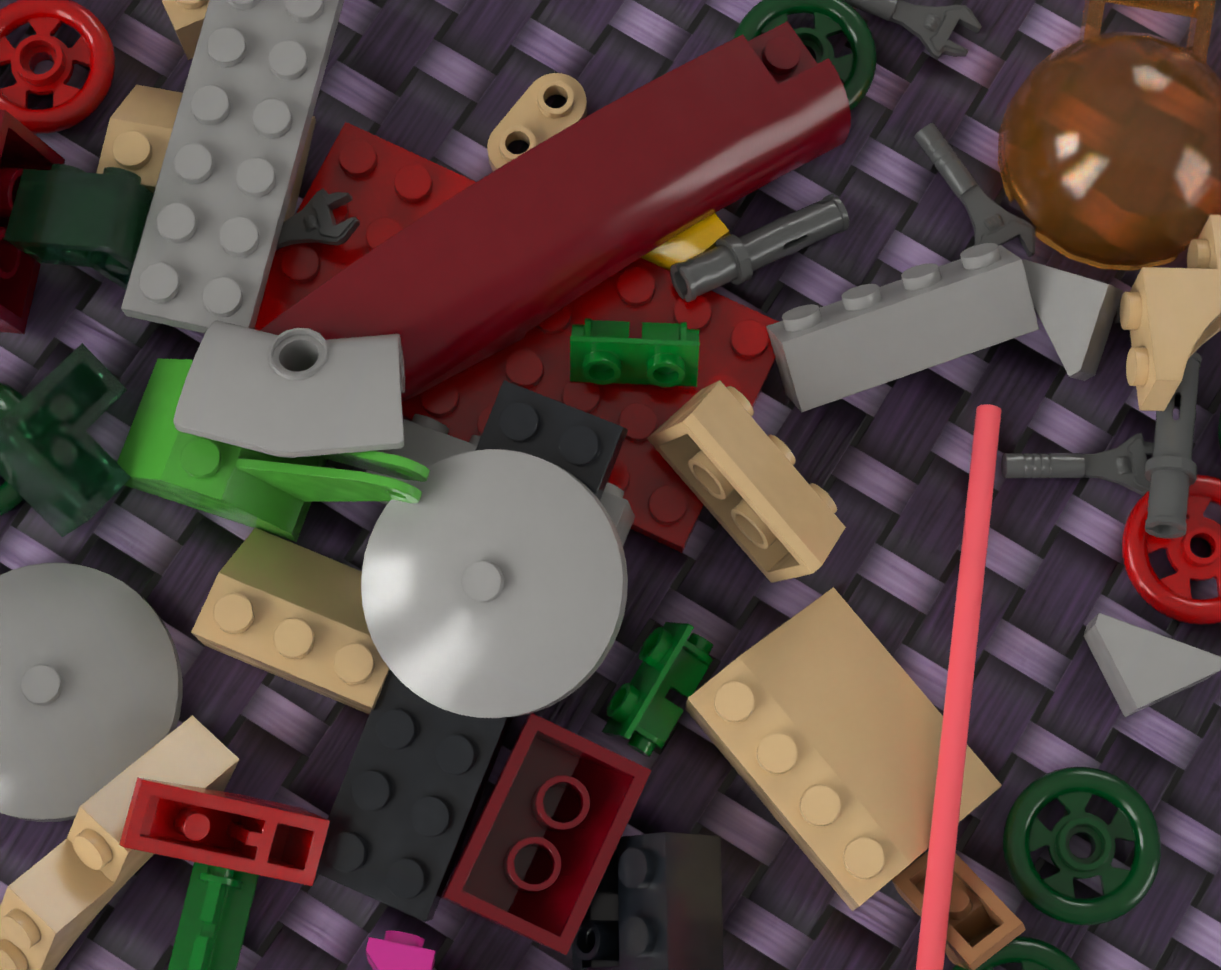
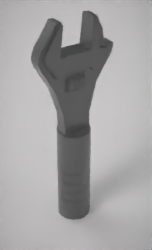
[844,0,982,60]
[914,122,1035,257]
[276,189,360,250]
[1001,433,1154,496]

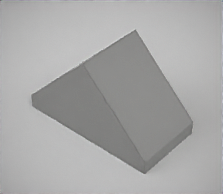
[1022,259,1123,381]
[1083,613,1221,717]

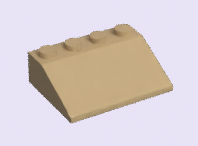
[685,587,1002,911]

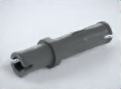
[670,194,849,302]
[1144,352,1202,539]

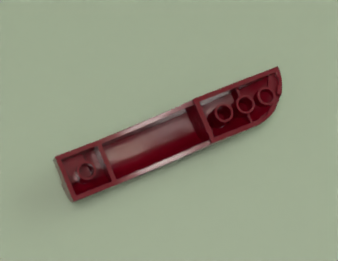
[259,21,851,402]

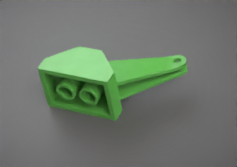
[112,358,430,542]

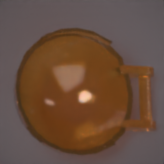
[998,0,1221,271]

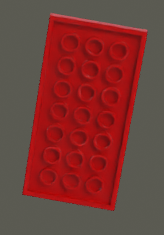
[254,122,779,553]

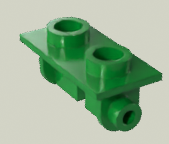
[570,318,700,387]
[602,622,714,757]
[168,862,259,970]

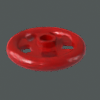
[0,0,115,134]
[1122,475,1221,625]

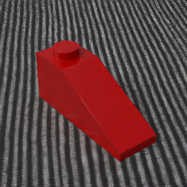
[119,777,330,886]

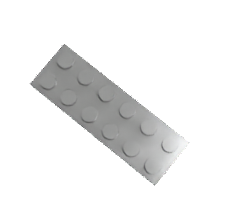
[121,0,344,333]

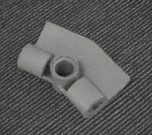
[173,320,405,458]

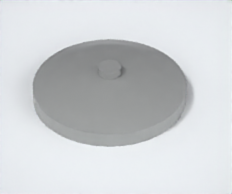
[361,449,628,718]
[0,563,183,822]

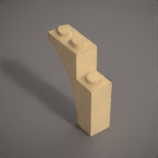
[1120,215,1221,411]
[0,715,239,970]

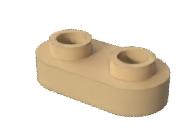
[487,73,587,172]

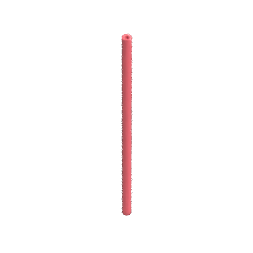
[916,404,1002,970]

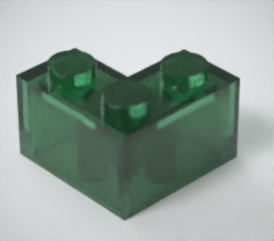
[4,164,154,290]
[0,343,131,537]

